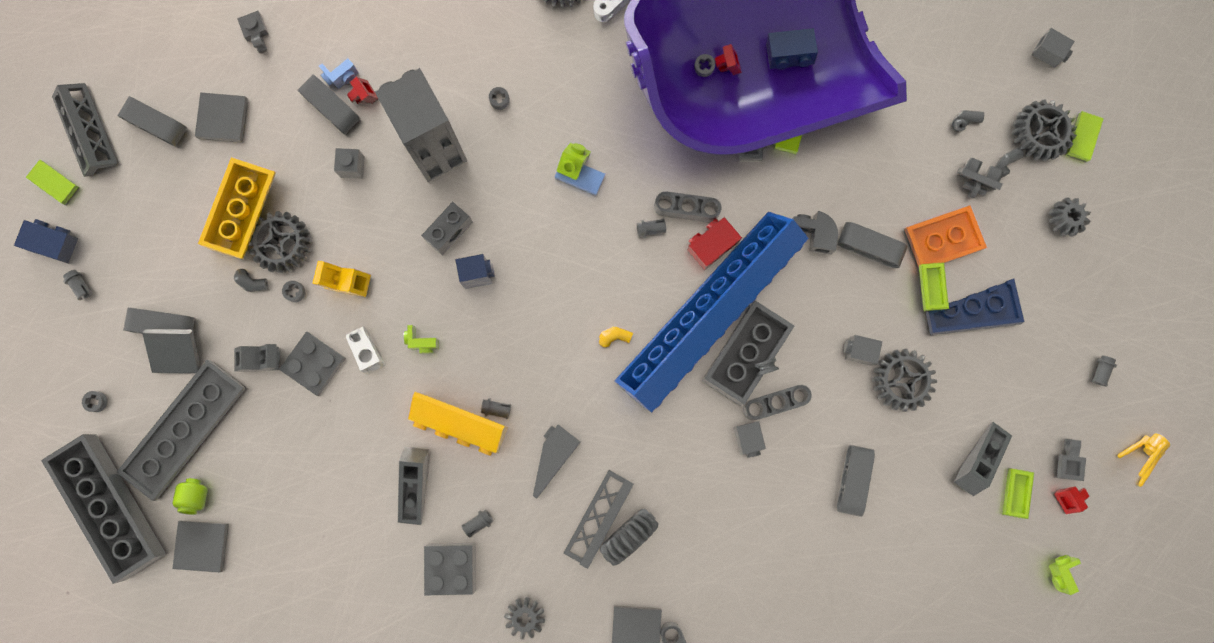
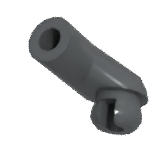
[952,110,984,131]
[994,148,1024,178]
[234,269,268,292]

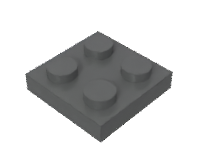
[279,331,346,396]

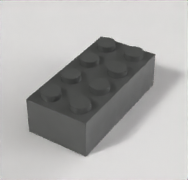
[702,300,795,406]

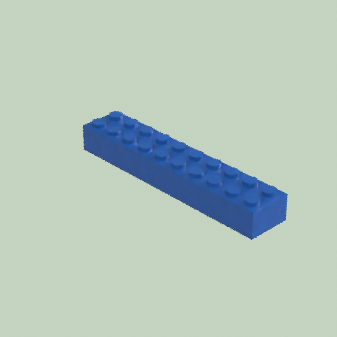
[615,212,809,413]

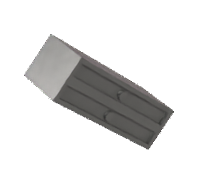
[375,68,467,182]

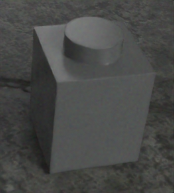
[1032,28,1075,68]
[334,148,365,179]
[843,335,883,366]
[733,421,766,458]

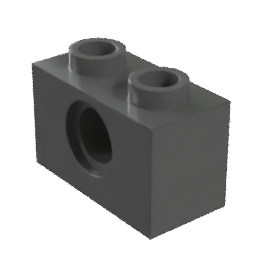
[421,201,473,256]

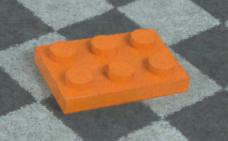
[904,205,987,267]

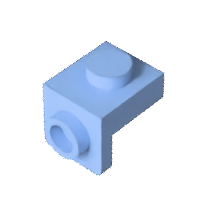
[319,58,359,89]

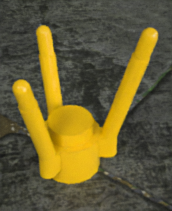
[1117,433,1170,487]

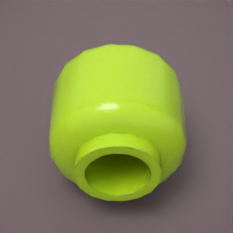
[172,478,208,515]

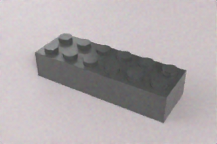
[41,434,166,584]

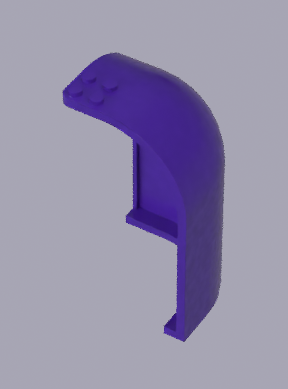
[624,0,907,155]

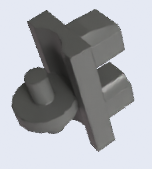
[957,158,1003,198]

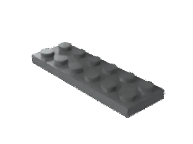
[117,360,246,501]

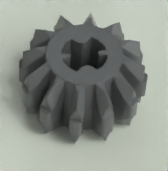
[1049,198,1091,237]
[504,597,545,640]

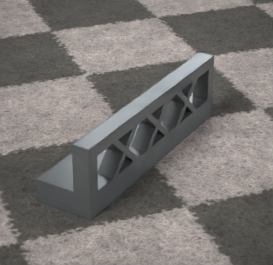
[52,83,117,177]
[563,470,634,569]

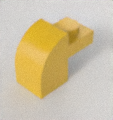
[312,261,371,297]

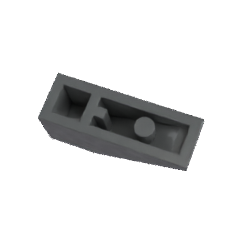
[954,422,1012,496]
[533,424,581,499]
[398,447,429,525]

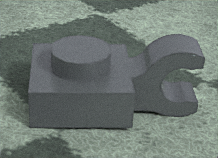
[237,11,268,53]
[1057,439,1086,481]

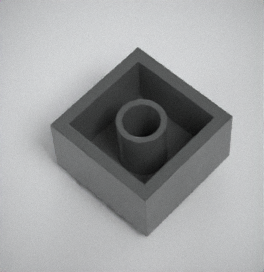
[424,543,476,596]

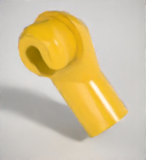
[599,326,633,348]

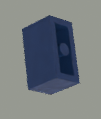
[766,28,818,69]
[14,219,78,264]
[455,254,495,289]

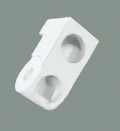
[593,0,631,22]
[346,326,385,375]

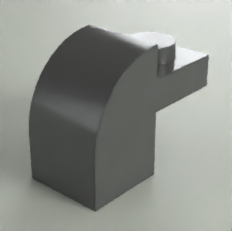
[792,211,838,255]
[234,344,280,372]

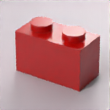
[687,217,742,271]

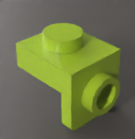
[556,143,591,180]
[404,325,439,354]
[1049,555,1081,595]

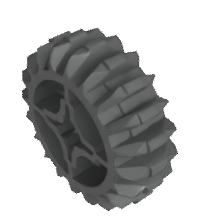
[1012,99,1077,161]
[249,211,312,273]
[872,349,937,412]
[600,509,659,566]

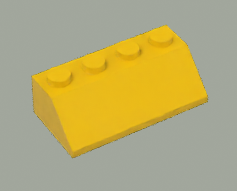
[198,157,276,259]
[408,392,508,456]

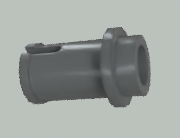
[637,218,666,238]
[63,270,92,300]
[1092,355,1117,387]
[481,398,511,419]
[462,510,493,538]

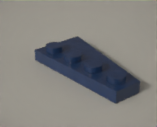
[926,278,1025,335]

